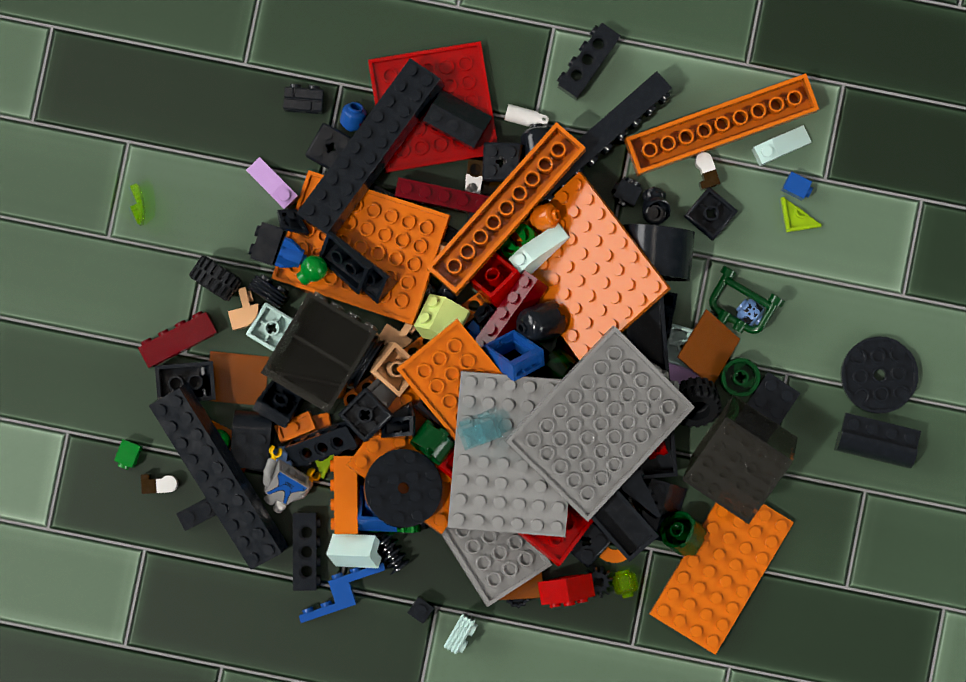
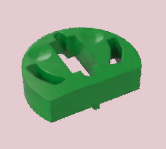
[501,223,538,259]

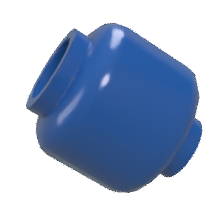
[340,102,367,131]

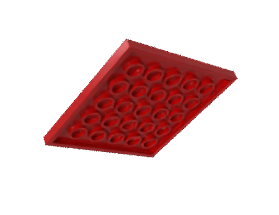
[368,41,497,173]

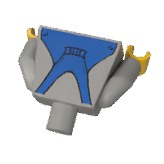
[263,445,321,505]

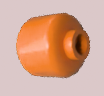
[530,204,560,230]

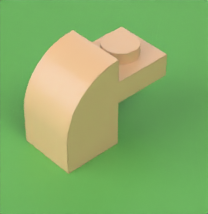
[228,287,260,331]
[379,319,417,348]

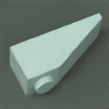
[752,125,812,167]
[509,223,570,274]

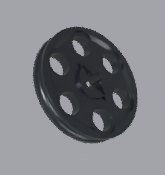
[348,336,385,390]

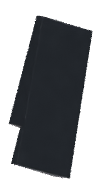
[319,231,398,304]

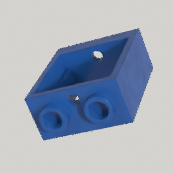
[483,330,545,381]

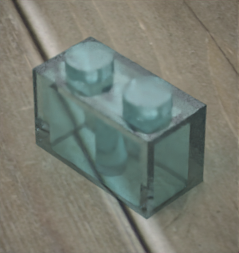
[456,411,502,450]

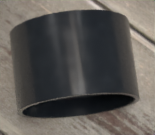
[623,224,695,282]

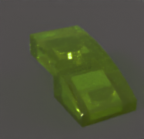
[130,183,145,226]

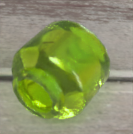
[612,569,638,598]

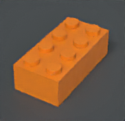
[330,456,360,534]

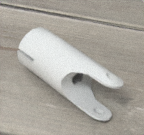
[504,104,549,127]

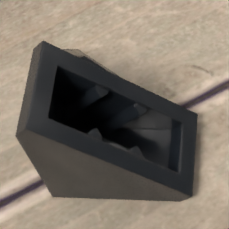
[381,401,416,439]

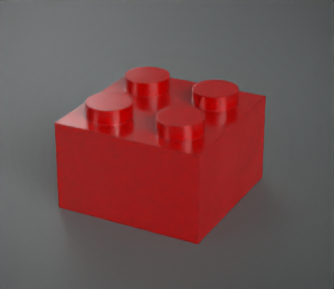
[470,252,521,308]
[538,573,595,608]

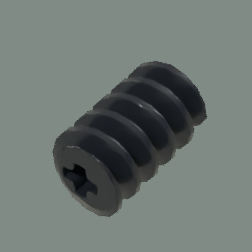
[378,532,410,575]

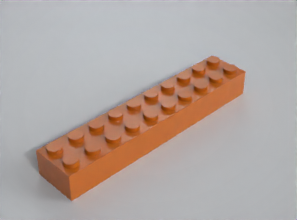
[624,74,819,176]
[427,122,586,296]

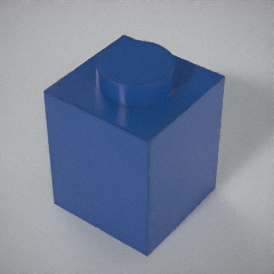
[781,172,813,201]

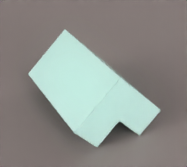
[326,534,381,568]

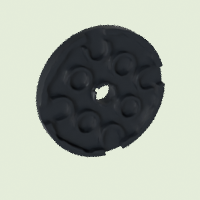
[840,337,918,413]
[364,449,442,528]

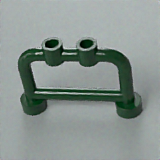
[709,266,785,334]

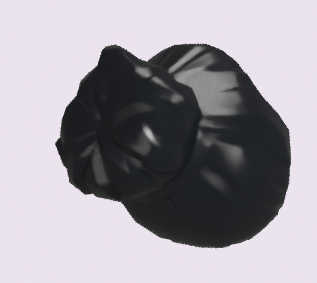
[642,187,671,225]

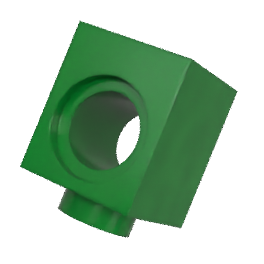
[114,439,143,470]

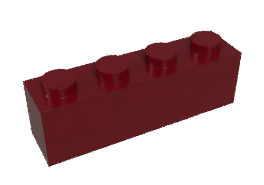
[138,311,218,369]

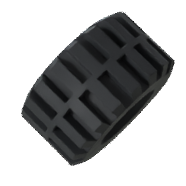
[189,255,242,301]
[679,377,722,428]

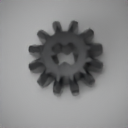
[586,566,614,598]

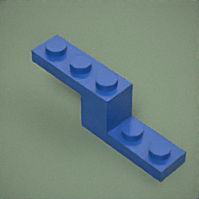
[299,562,386,623]

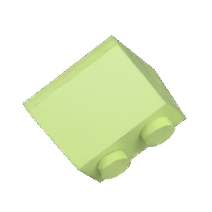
[414,294,471,340]

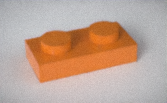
[274,411,317,443]

